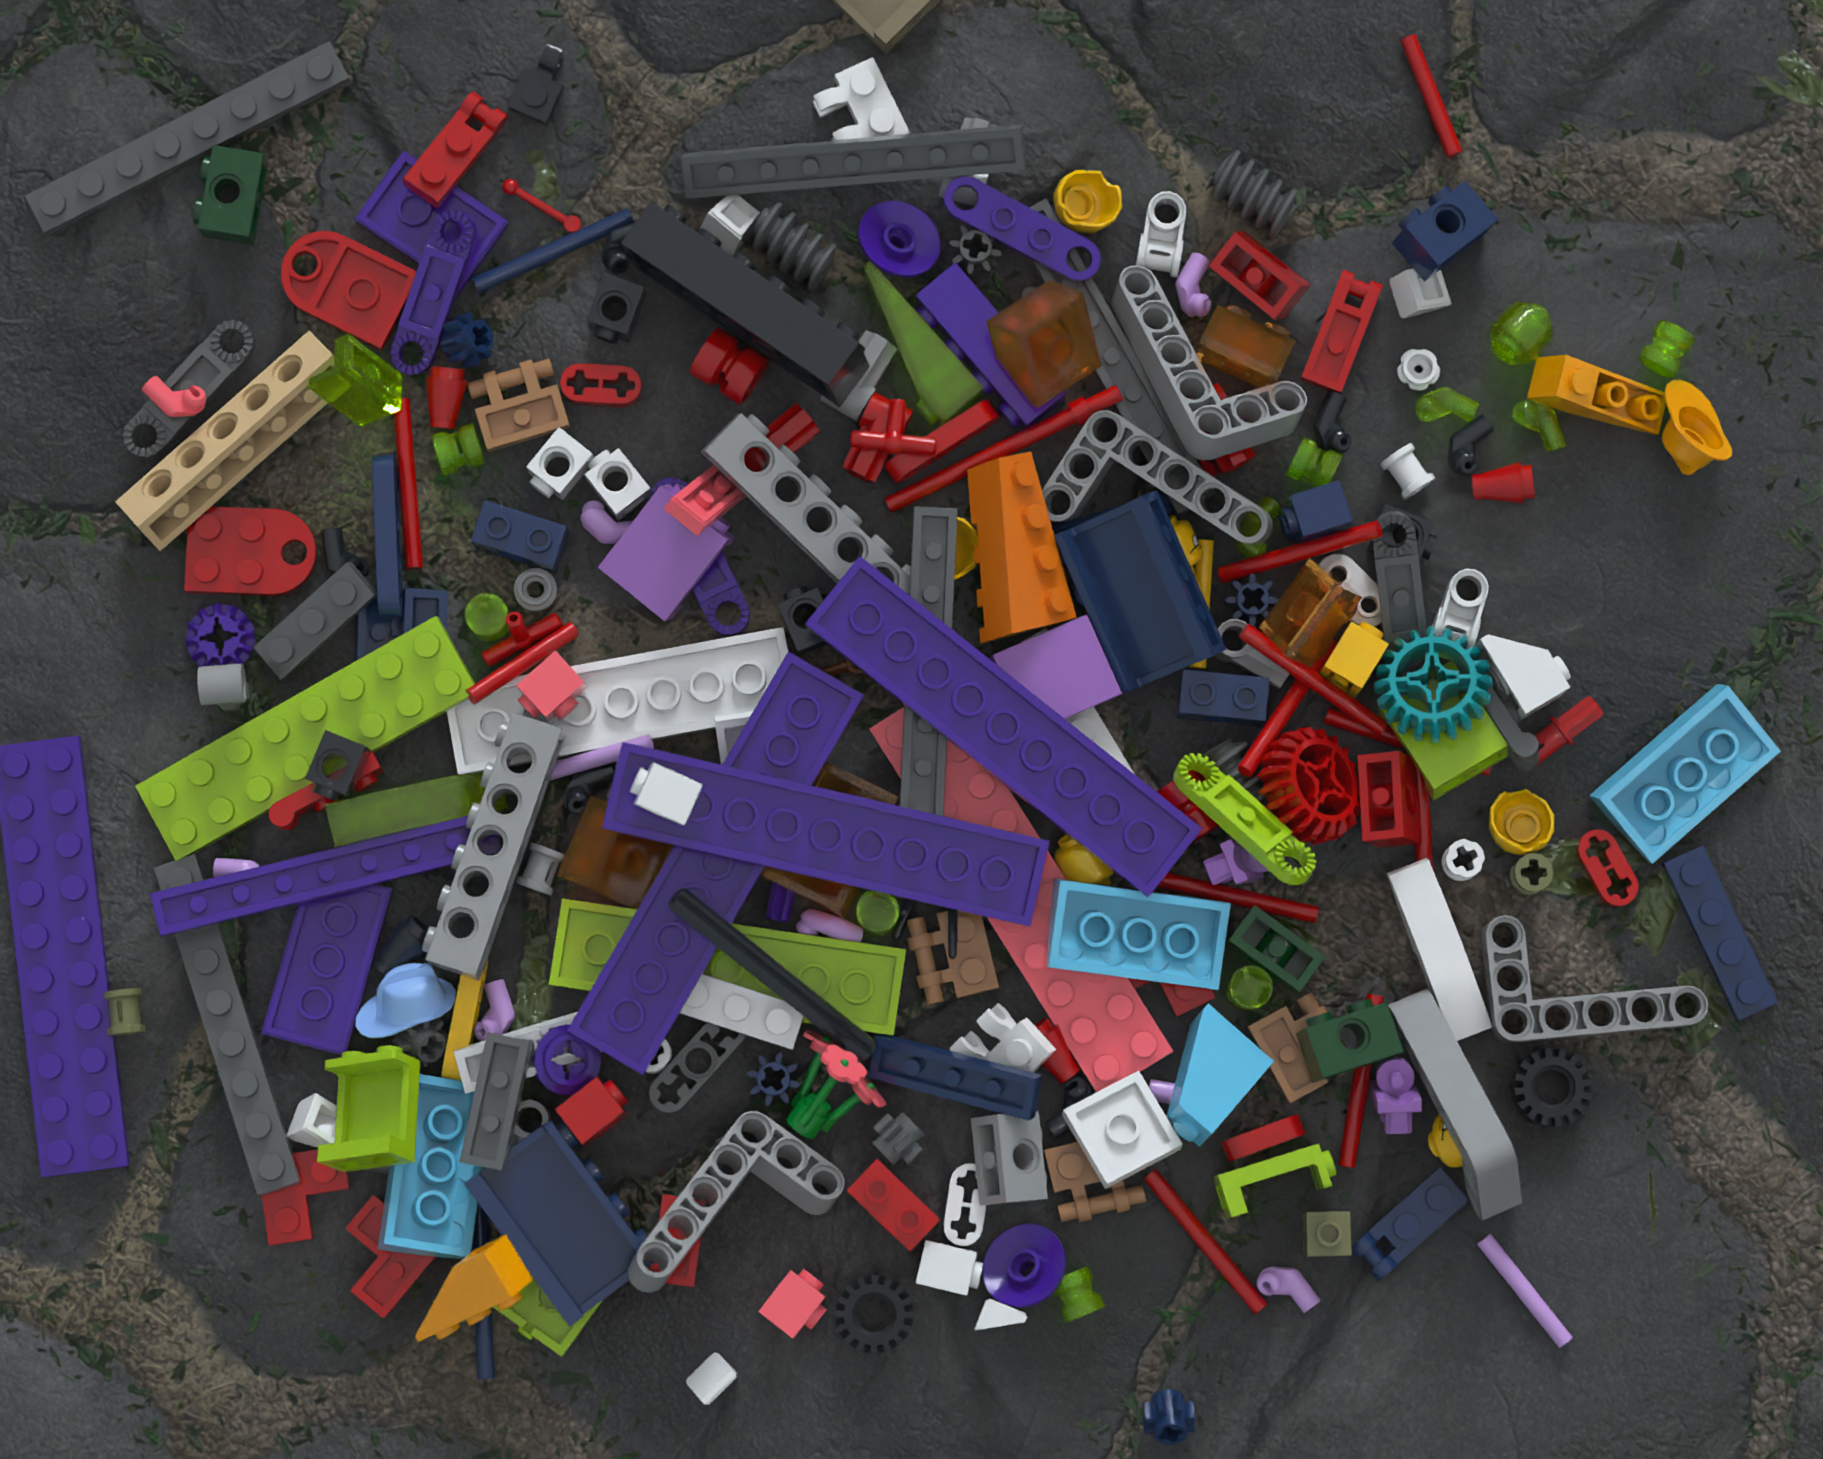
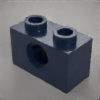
[1392,181,1498,282]
[1279,480,1353,544]
[471,500,570,574]
[1176,669,1270,727]

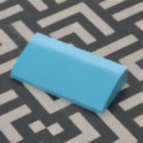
[1589,684,1781,864]
[1047,878,1231,990]
[377,1074,483,1259]

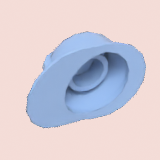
[356,963,456,1038]

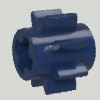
[440,312,494,369]
[1224,574,1279,627]
[747,1053,801,1107]
[1143,1389,1196,1445]

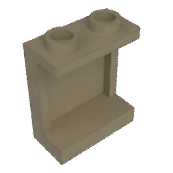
[830,0,941,54]

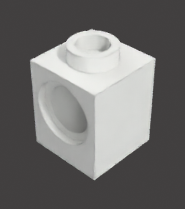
[526,427,594,500]
[585,448,651,521]
[630,763,703,826]
[916,1240,983,1296]

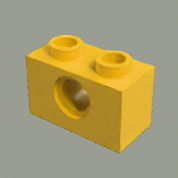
[1319,621,1389,698]

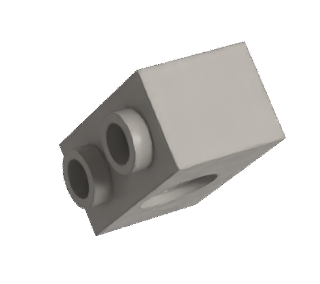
[971,1111,1048,1206]

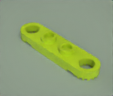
[1173,753,1316,885]

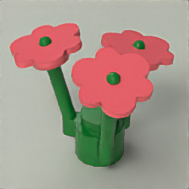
[786,1029,886,1139]

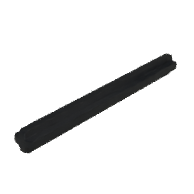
[668,888,877,1061]

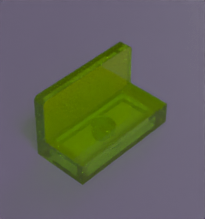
[308,333,402,426]

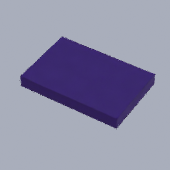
[354,150,509,294]

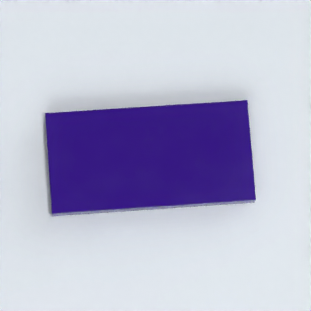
[261,884,393,1055]

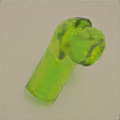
[1415,387,1479,423]
[1511,399,1567,453]
[1236,497,1281,558]

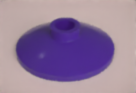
[858,201,941,277]
[982,1224,1066,1308]

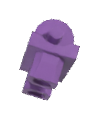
[1204,839,1269,885]
[1369,1057,1422,1134]

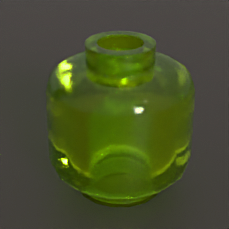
[1489,301,1553,365]

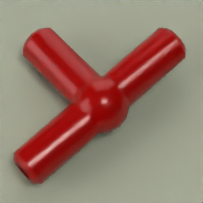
[850,399,937,455]
[481,612,563,667]

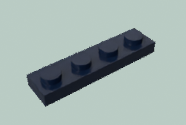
[1661,845,1778,1021]
[868,1034,1042,1120]

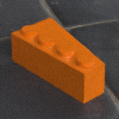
[967,451,1077,644]

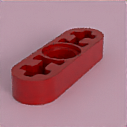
[884,399,1000,484]

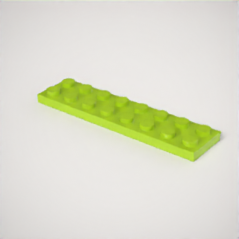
[135,616,475,861]
[549,898,906,1036]

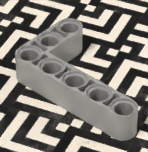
[1111,265,1307,461]
[1042,410,1273,545]
[1481,915,1708,1043]
[1388,988,1522,1221]
[628,1111,844,1293]

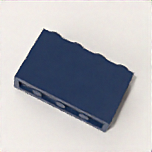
[1055,490,1226,694]
[465,1119,655,1327]

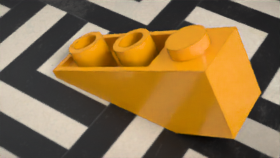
[1527,355,1666,435]
[415,1234,533,1342]

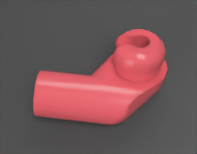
[142,375,206,417]

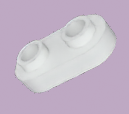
[1315,554,1382,628]

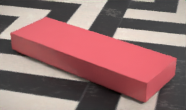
[664,465,746,536]

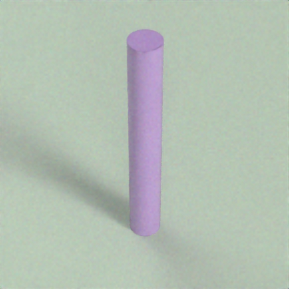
[527,734,654,781]
[1477,1233,1573,1348]

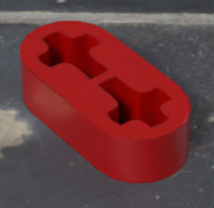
[560,363,642,408]
[1576,829,1639,908]
[1221,1114,1306,1163]

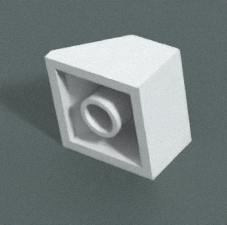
[1474,635,1571,720]

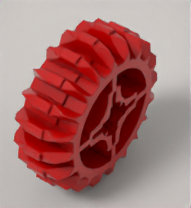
[1256,727,1361,845]

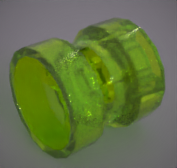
[1638,320,1696,379]
[432,423,485,476]
[1286,437,1343,488]
[465,593,510,641]
[856,890,899,935]
[1227,965,1273,1011]
[1053,1266,1105,1323]

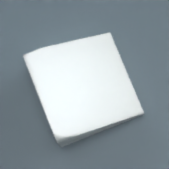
[700,195,760,255]
[1389,269,1451,318]
[287,1093,337,1148]
[974,1299,1027,1330]
[686,1352,738,1405]

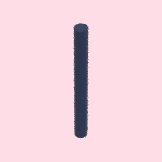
[472,208,634,293]
[472,1203,495,1379]

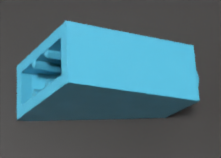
[1167,1004,1274,1147]

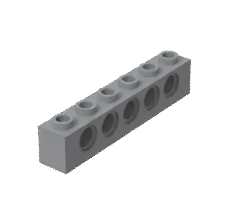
[701,413,910,595]
[422,712,566,981]

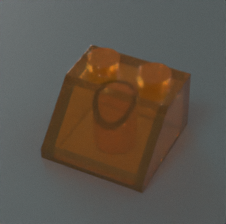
[986,280,1102,408]
[1196,304,1296,388]
[1259,558,1363,667]
[556,796,675,910]

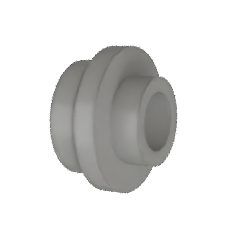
[514,568,557,612]

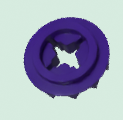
[185,603,255,666]
[531,1024,601,1095]

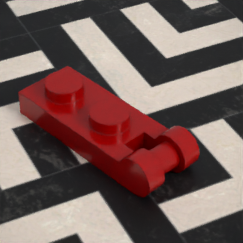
[403,91,508,209]
[1300,270,1383,394]
[269,752,385,831]

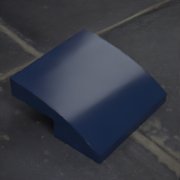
[354,588,448,662]

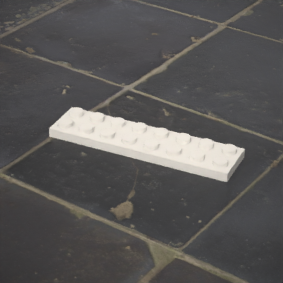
[447,627,788,776]

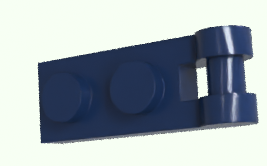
[1351,1167,1469,1281]

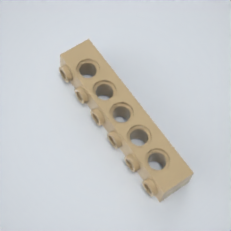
[115,331,354,551]

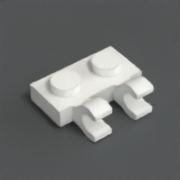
[813,57,910,141]
[949,1003,1056,1073]

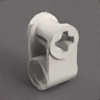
[1136,191,1186,278]
[1432,569,1489,649]

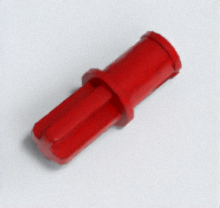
[1534,696,1603,767]

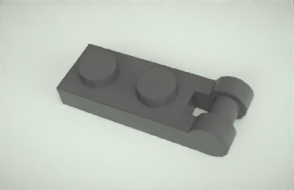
[1457,665,1539,771]

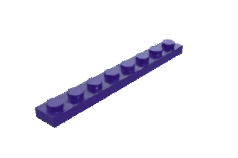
[150,816,501,937]

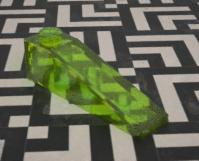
[864,261,983,426]
[325,771,508,848]

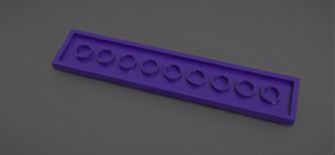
[805,556,1202,897]
[567,652,864,1075]
[0,735,130,1178]
[602,742,1050,927]

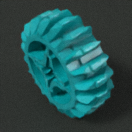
[1374,626,1493,744]

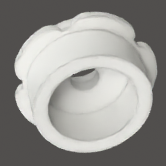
[1397,349,1440,391]

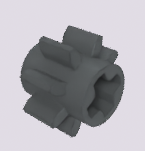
[949,225,1002,278]
[392,1018,449,1067]
[871,1112,925,1166]

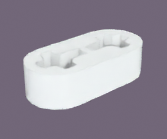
[944,1163,986,1246]

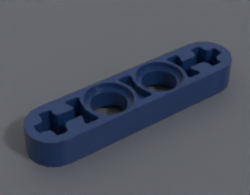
[372,454,403,618]

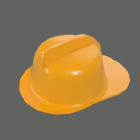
[1662,380,1732,475]

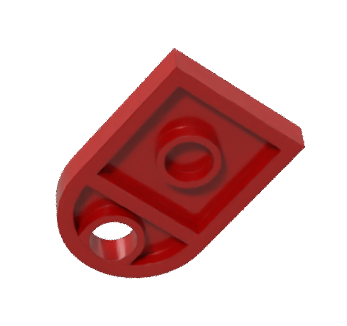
[281,231,417,351]
[184,507,318,596]

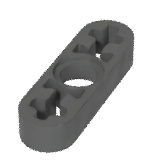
[649,1023,747,1114]

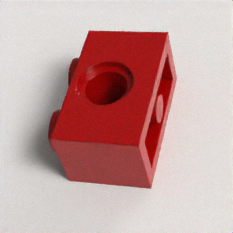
[1209,232,1311,320]
[1357,751,1420,848]
[555,1077,629,1147]
[847,1159,940,1252]

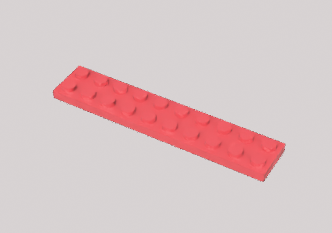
[869,707,1173,1092]

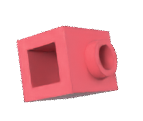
[517,650,587,722]
[758,1268,827,1339]

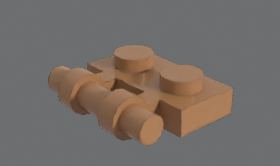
[467,358,570,452]
[907,910,999,1005]
[1247,992,1347,1104]
[1043,1142,1146,1223]

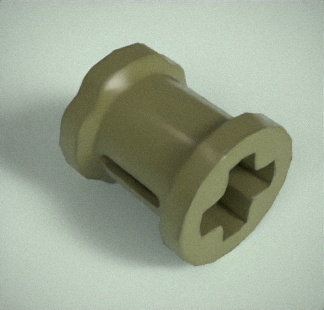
[1509,853,1554,895]
[103,988,147,1036]

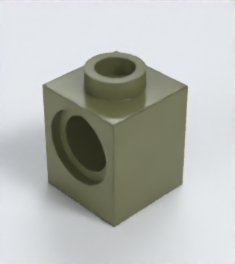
[1302,1211,1351,1257]

